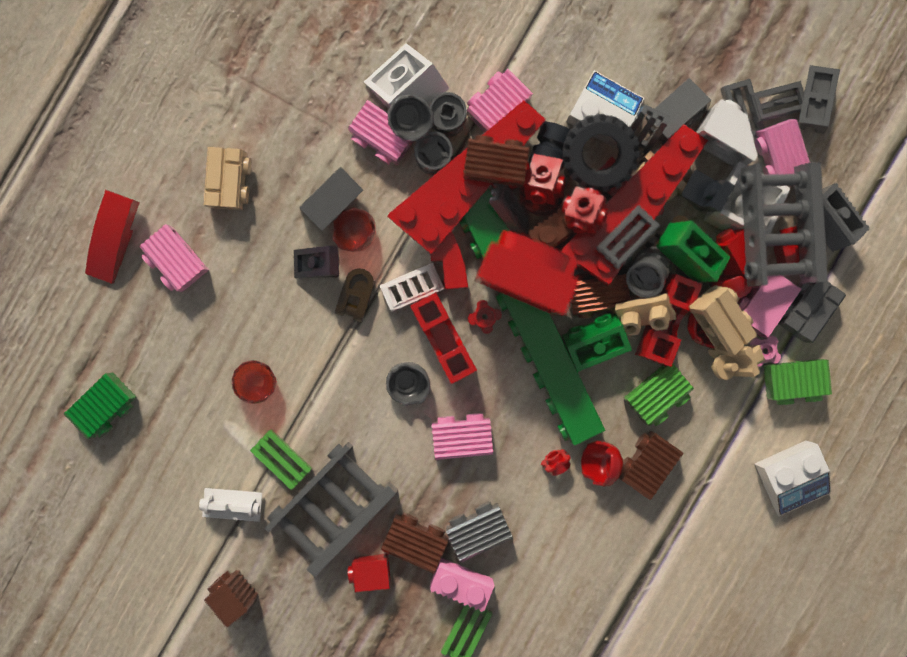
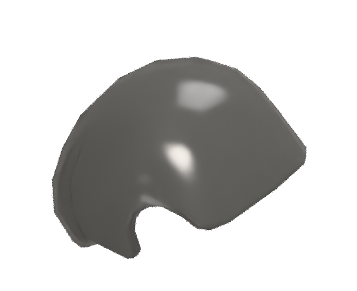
[388,94,433,141]
[386,362,430,406]

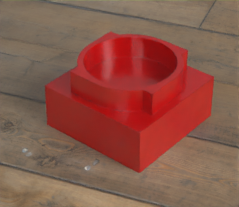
[474,231,579,316]

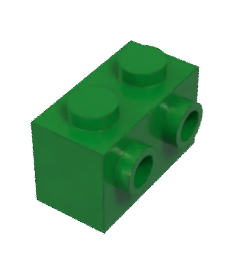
[655,221,731,282]
[562,314,632,372]

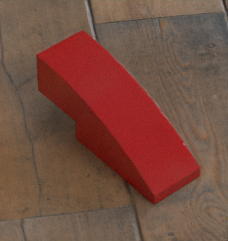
[85,190,140,284]
[430,231,468,290]

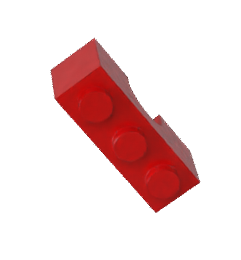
[635,274,703,367]
[410,292,477,384]

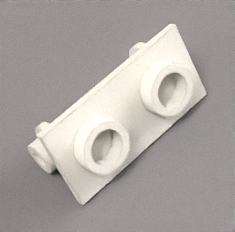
[199,488,262,522]

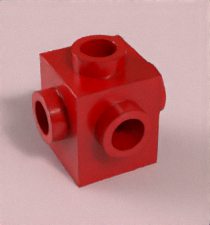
[522,154,566,205]
[562,187,608,237]

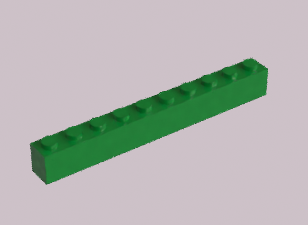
[459,188,606,446]

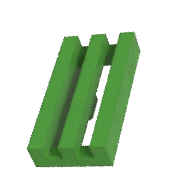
[250,429,312,490]
[441,604,492,657]

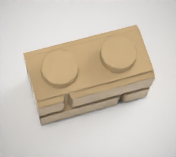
[204,147,251,211]
[689,286,757,356]

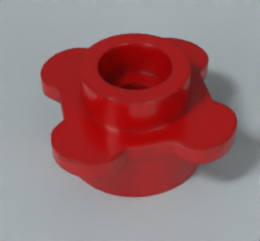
[468,300,502,334]
[541,449,571,476]

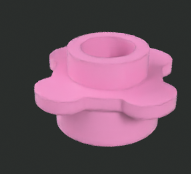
[750,336,781,366]

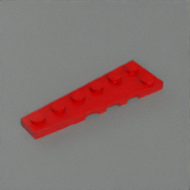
[387,100,546,255]
[561,125,708,286]

